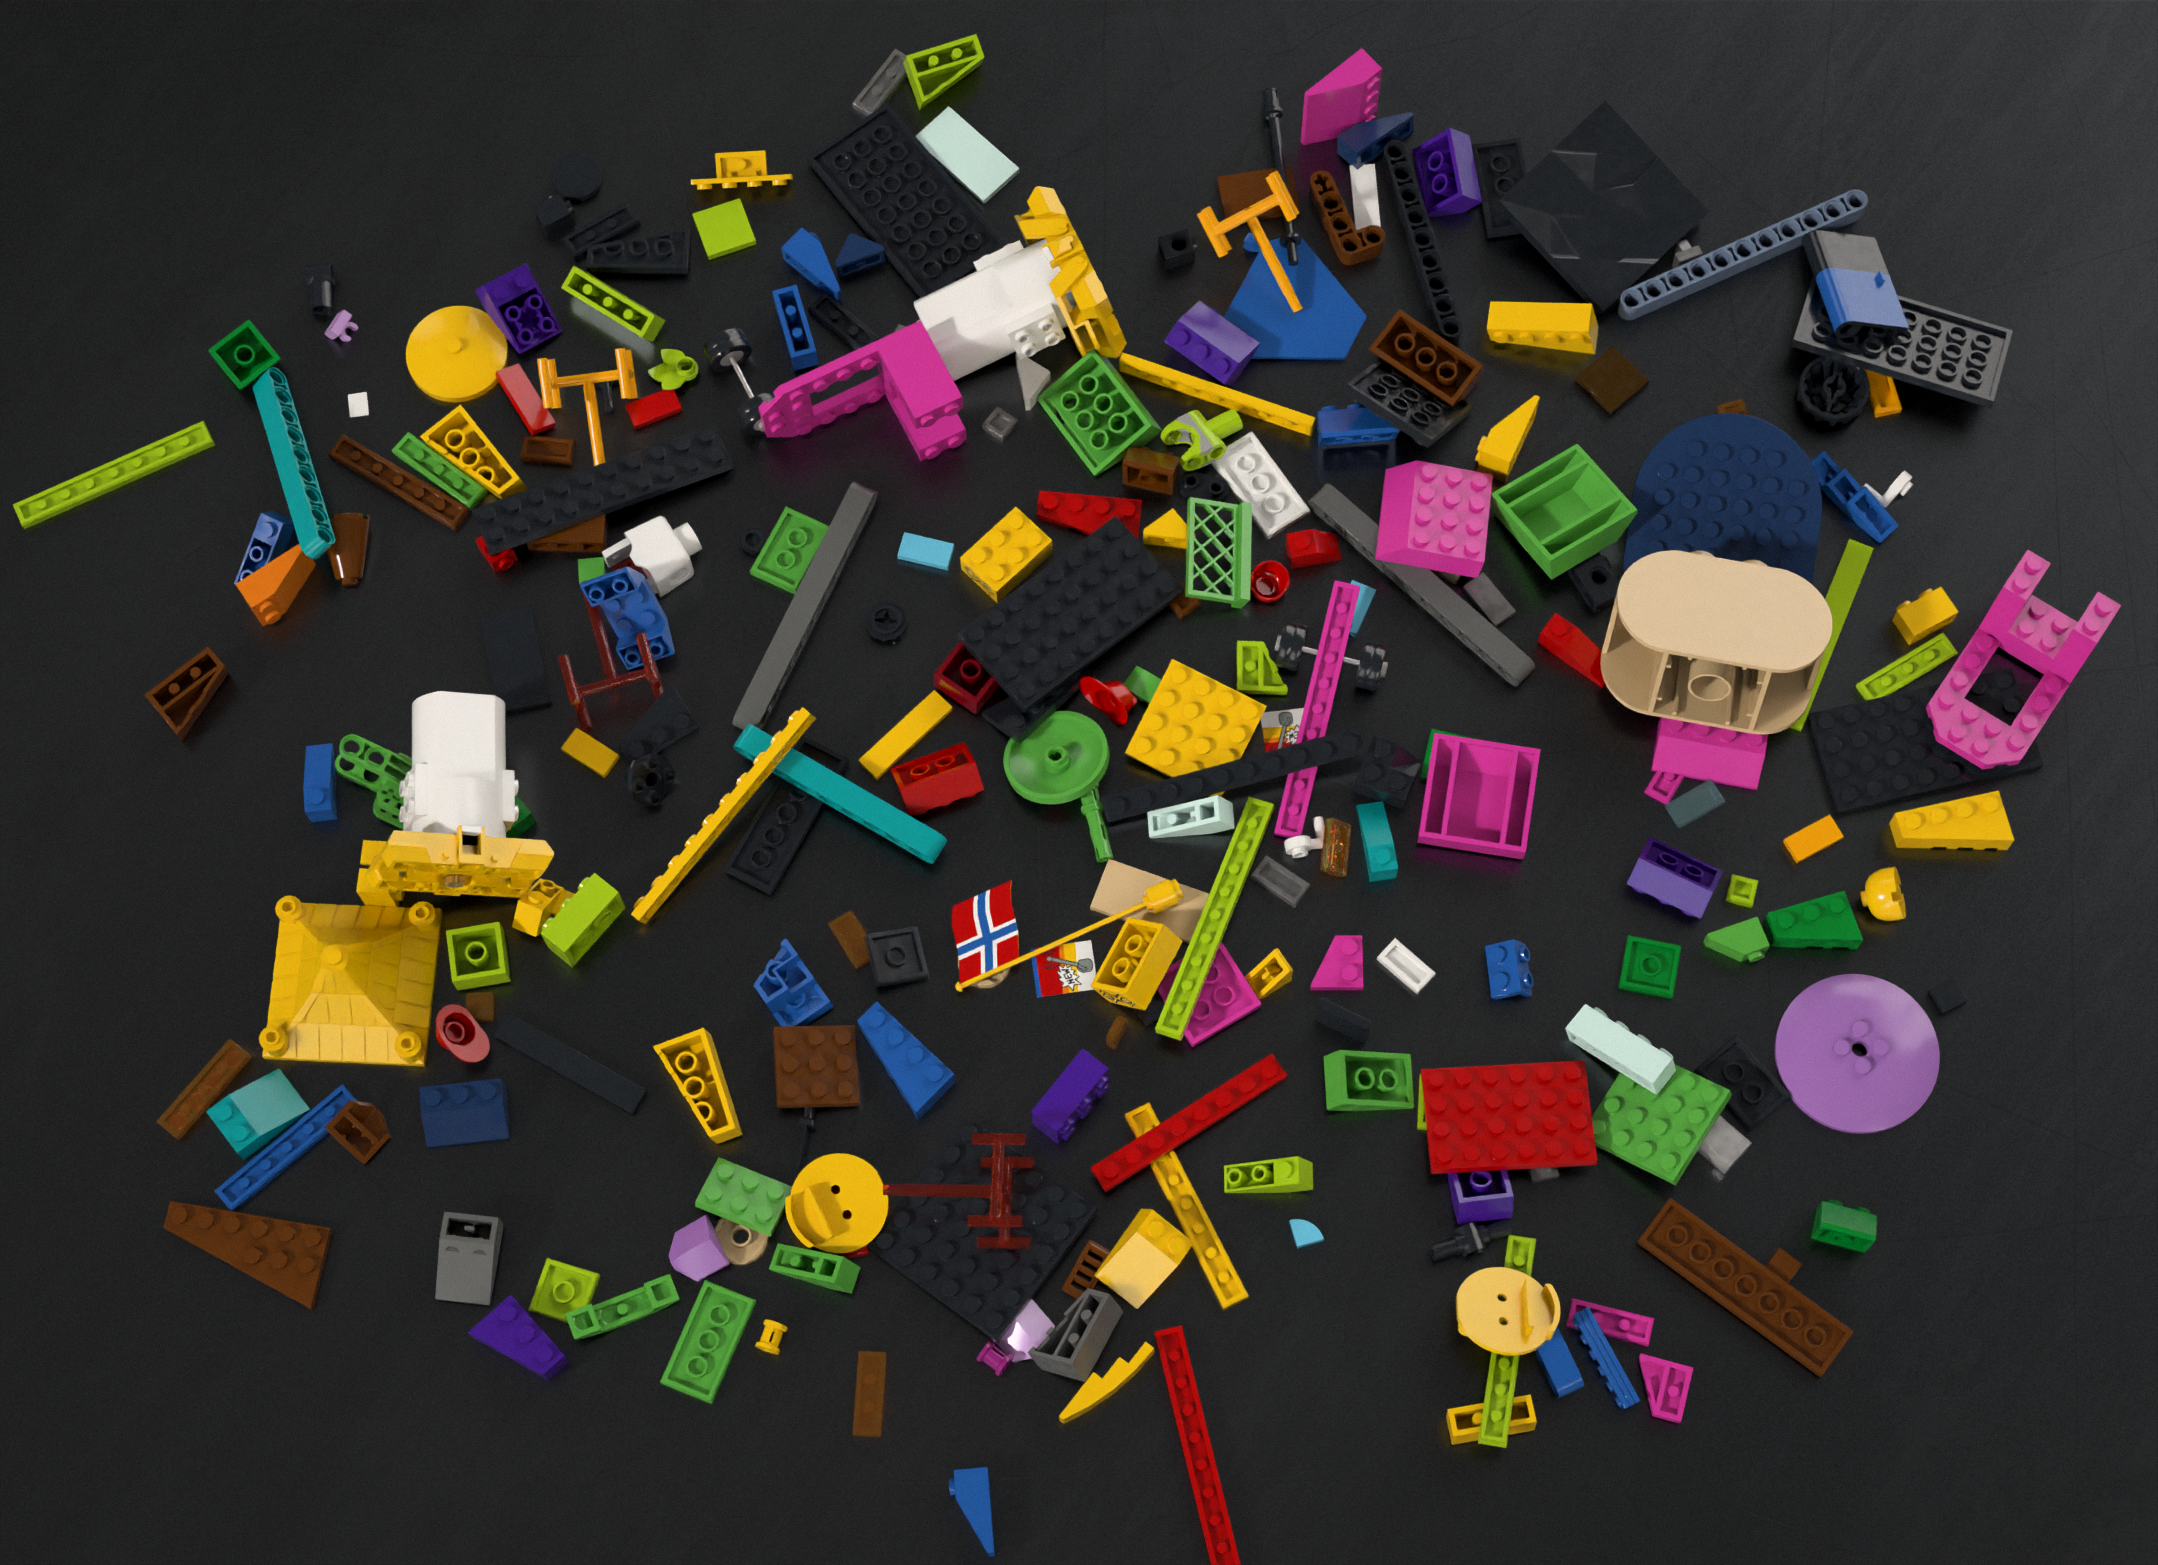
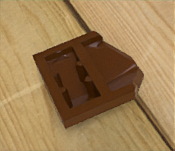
[324,1100,390,1165]

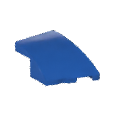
[753,938,833,1027]

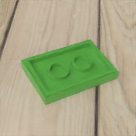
[750,506,829,594]

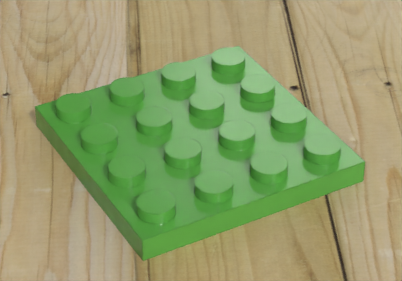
[1592,1065,1732,1185]

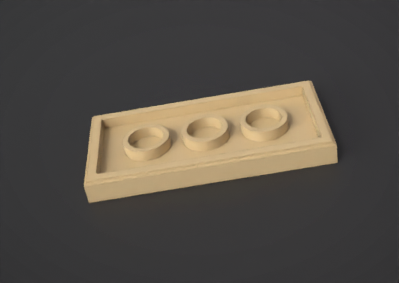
[1090,859,1209,944]

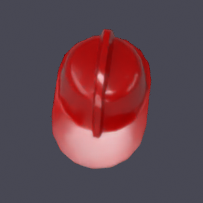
[1079,676,1137,725]
[436,1004,490,1063]

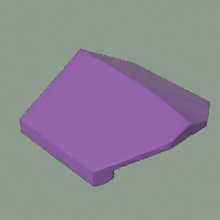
[669,1215,730,1282]

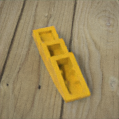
[1059,1342,1154,1424]

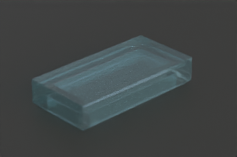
[1665,779,1725,829]

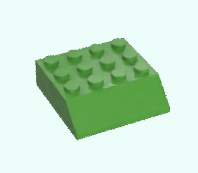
[1491,444,1638,580]

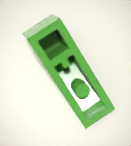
[769,1243,861,1293]

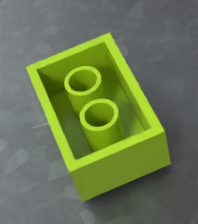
[541,873,626,967]

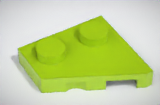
[1236,641,1288,695]

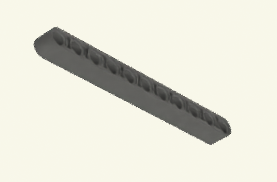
[733,482,878,730]
[1308,484,1536,686]

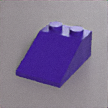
[1447,1170,1514,1224]

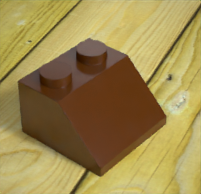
[1122,446,1180,495]

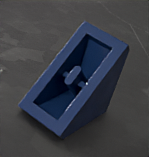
[835,233,886,278]

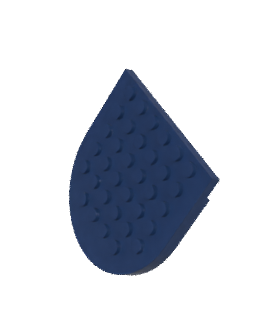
[1621,413,1822,584]

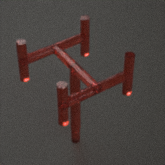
[558,580,664,732]
[883,1133,1034,1249]

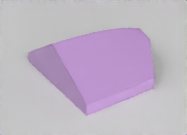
[994,1299,1055,1362]

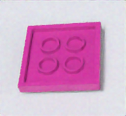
[1156,942,1261,1048]

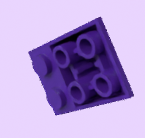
[475,263,562,354]

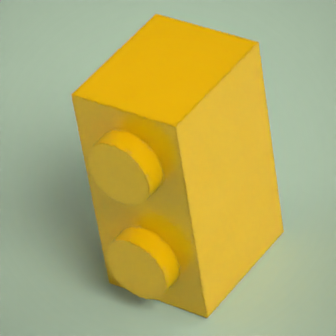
[1892,587,1958,646]

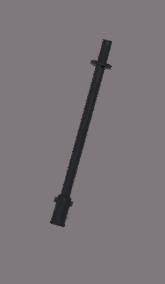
[1262,88,1302,266]

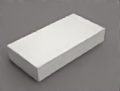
[1377,938,1436,994]

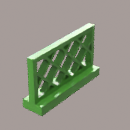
[1185,497,1252,609]

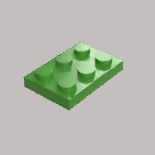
[695,1157,792,1237]

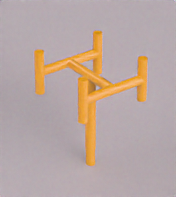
[1197,170,1302,313]
[537,348,638,466]

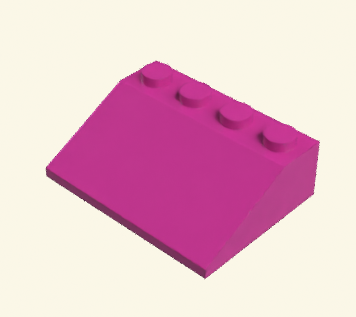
[1301,48,1382,145]

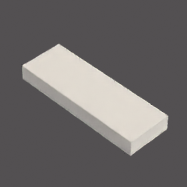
[1349,164,1381,230]

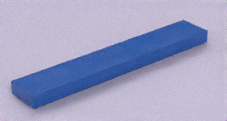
[215,1084,357,1212]

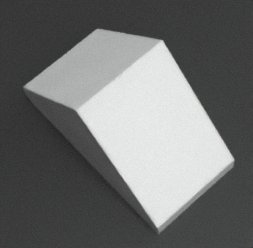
[1015,354,1051,411]

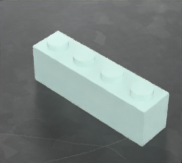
[1565,1004,1676,1095]

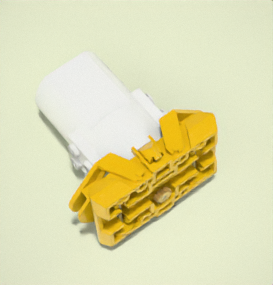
[914,186,1127,381]

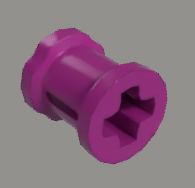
[977,1340,1014,1376]

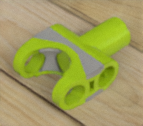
[1161,409,1243,471]

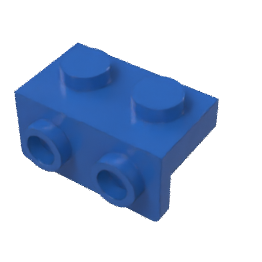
[1485,939,1533,1000]

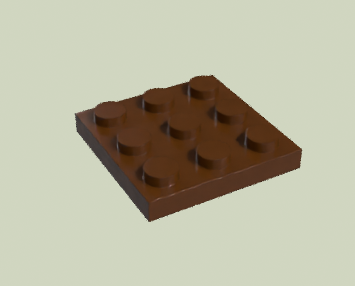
[773,1025,860,1108]

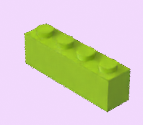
[561,266,666,342]

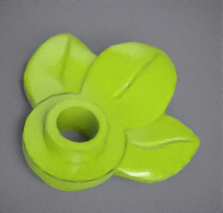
[648,349,699,390]

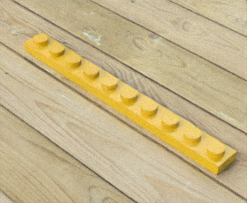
[631,707,816,924]

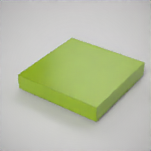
[692,198,756,260]
[529,1258,600,1324]

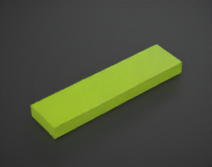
[1855,632,1958,700]

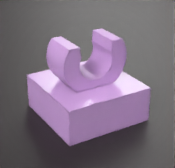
[324,310,358,342]

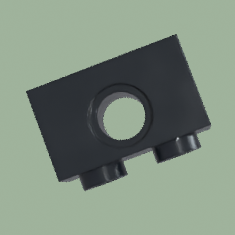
[1568,552,1621,615]

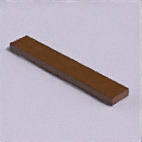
[328,434,470,531]

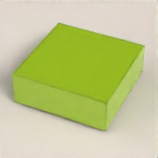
[1725,874,1758,908]

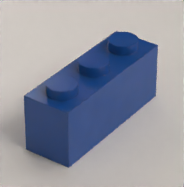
[772,284,819,371]

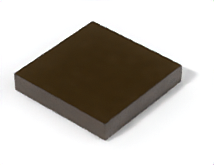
[1575,346,1649,415]

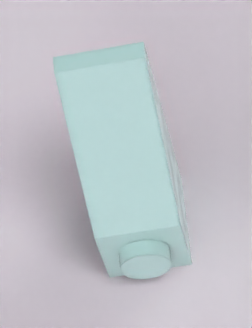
[1147,795,1235,838]

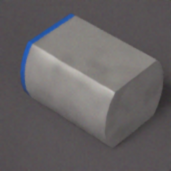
[1698,1115,1752,1174]

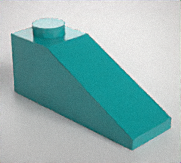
[1356,801,1398,882]

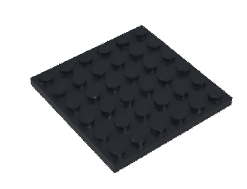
[866,1116,1098,1343]

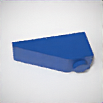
[781,227,842,303]
[303,743,338,822]
[949,1467,995,1557]

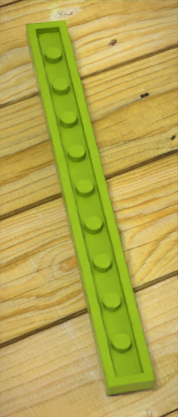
[1155,797,1275,1041]

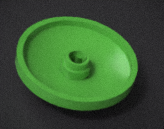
[1003,711,1110,804]

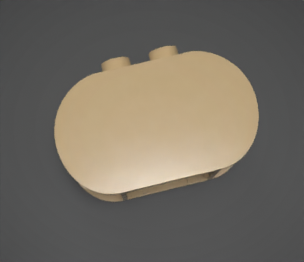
[1600,550,1832,735]

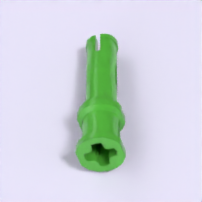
[1080,783,1113,863]

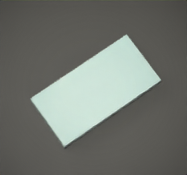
[916,106,1019,204]

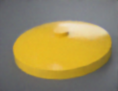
[406,306,509,402]

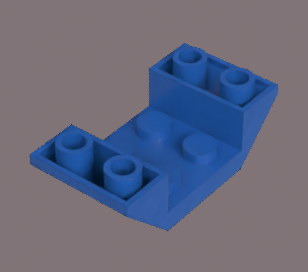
[580,566,675,670]

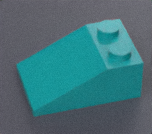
[206,1069,311,1161]

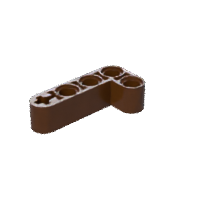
[1309,170,1385,265]

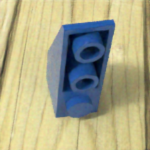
[234,512,294,585]

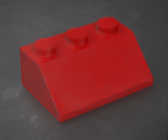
[890,742,984,816]

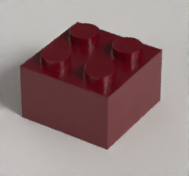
[934,641,999,714]

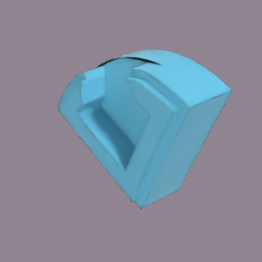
[1289,1219,1324,1248]

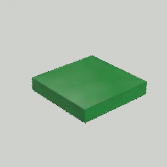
[1618,935,1682,999]

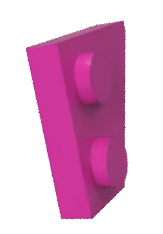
[1311,935,1363,990]
[1638,1354,1693,1424]

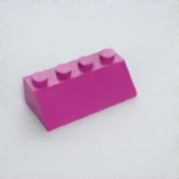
[1651,717,1768,790]

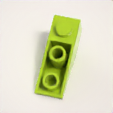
[1224,1156,1313,1193]

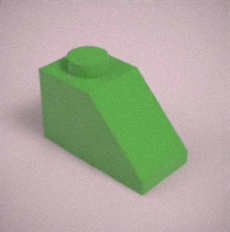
[1703,917,1770,962]

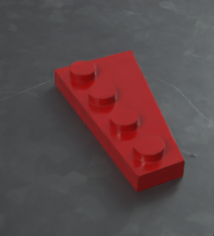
[1036,490,1142,539]

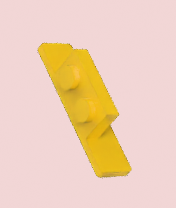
[691,150,793,190]

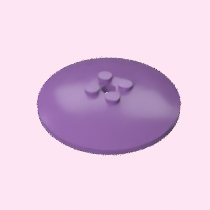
[1775,974,1940,1134]

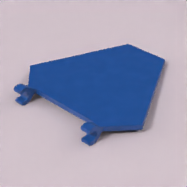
[1210,232,1367,360]

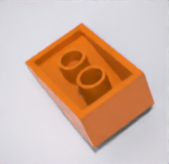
[236,544,316,627]

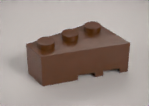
[145,646,229,741]

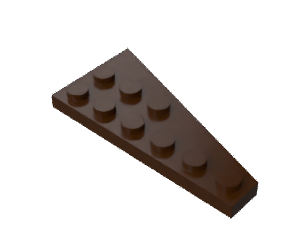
[163,1201,332,1311]

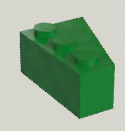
[1763,891,1863,949]

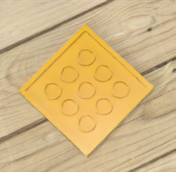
[1125,659,1267,797]

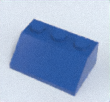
[1316,404,1400,446]

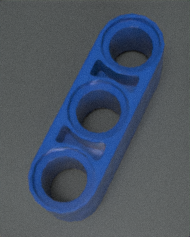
[1534,1326,1584,1398]

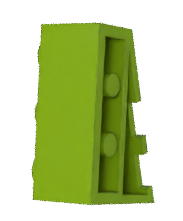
[903,34,985,110]

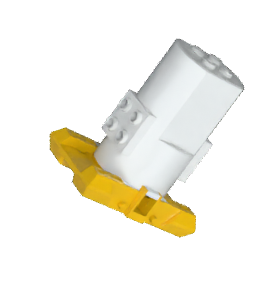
[365,691,554,898]

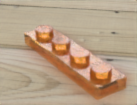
[156,1039,252,1140]

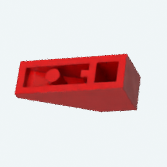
[1538,613,1605,687]

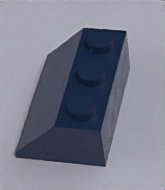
[420,1078,510,1148]

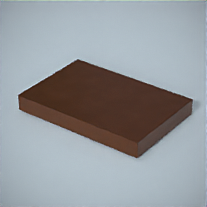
[1217,165,1301,220]

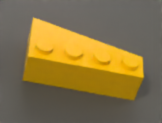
[1487,302,1599,354]
[420,405,528,499]
[1889,790,2014,850]
[653,1028,743,1144]

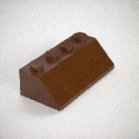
[1369,309,1483,407]

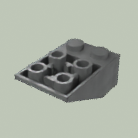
[435,1212,504,1306]

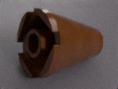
[326,513,370,586]

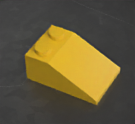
[1475,395,1540,483]
[1094,1208,1194,1309]

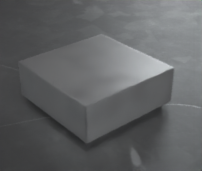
[982,406,1018,442]

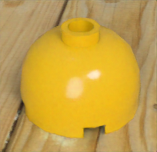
[1860,867,1906,921]

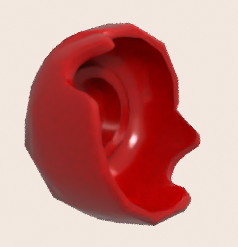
[1250,560,1290,603]

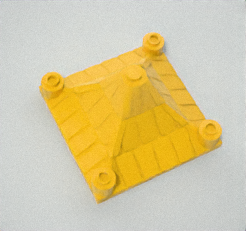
[259,895,443,1066]

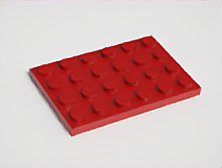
[1421,1061,1597,1174]

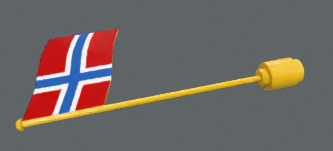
[952,879,1184,992]

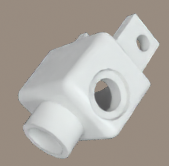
[602,516,702,598]

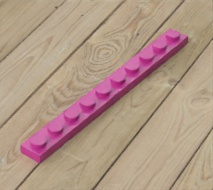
[1274,580,1360,838]

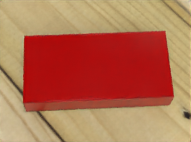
[625,390,683,430]

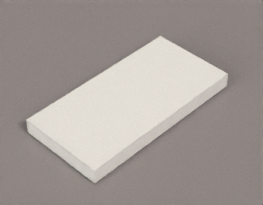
[1211,431,1310,540]

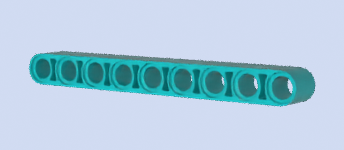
[252,367,335,560]
[733,724,947,864]

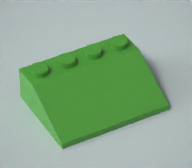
[1036,349,1162,476]

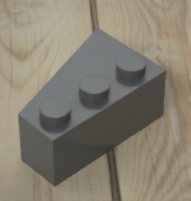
[1027,1288,1123,1382]

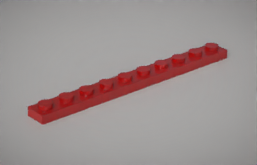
[1154,1325,1241,1565]

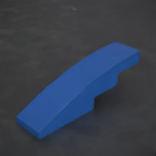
[1810,451,1899,543]

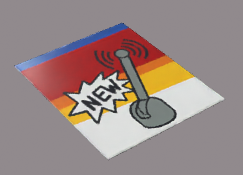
[1261,708,1304,752]
[1030,940,1096,998]

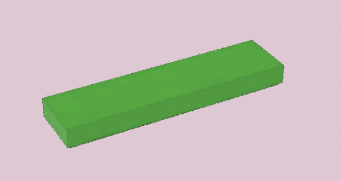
[392,432,487,511]

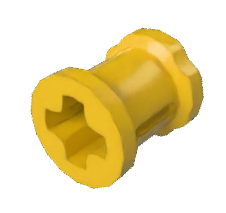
[755,1319,788,1355]

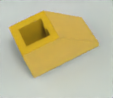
[512,878,564,937]

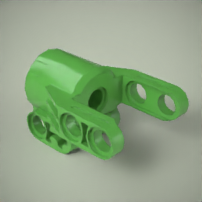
[334,734,412,830]

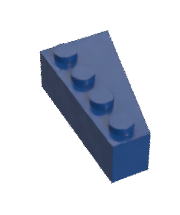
[857,1001,956,1120]

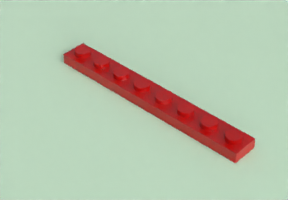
[1091,1054,1288,1192]

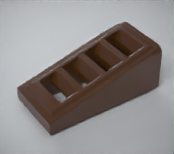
[1062,1240,1111,1299]

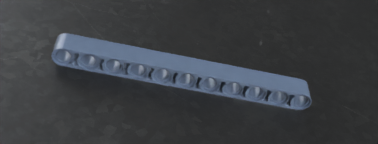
[1617,189,1868,320]

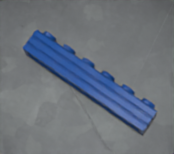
[1571,1307,1640,1409]

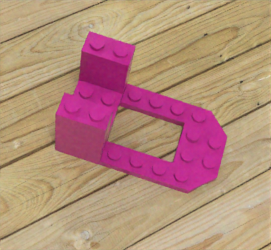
[758,320,967,461]
[1926,550,2121,769]

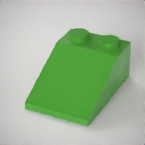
[1324,1050,1414,1111]

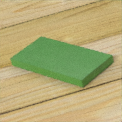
[660,1280,756,1404]

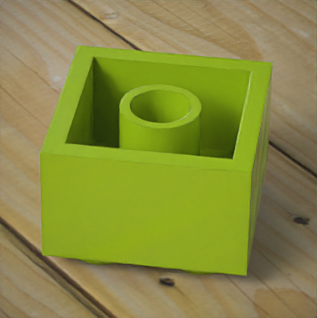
[446,922,511,991]

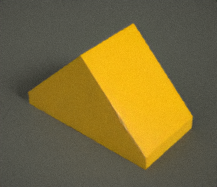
[1143,508,1196,550]
[1245,948,1293,1001]

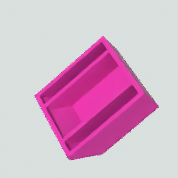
[1375,460,1493,578]
[1417,733,1541,859]

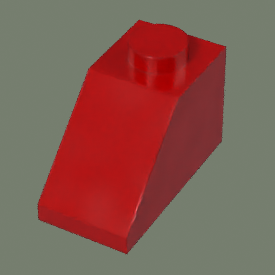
[1285,529,1342,569]

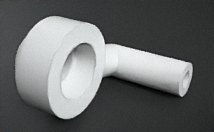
[1862,470,1913,508]
[1284,816,1328,858]

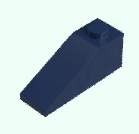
[1337,112,1414,170]

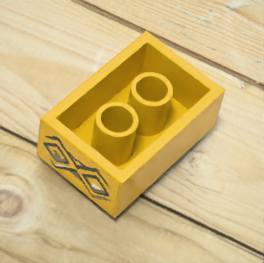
[960,507,1053,603]
[1090,917,1183,1010]

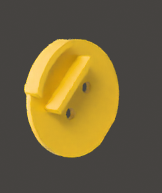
[785,1153,889,1253]
[1456,1267,1561,1356]

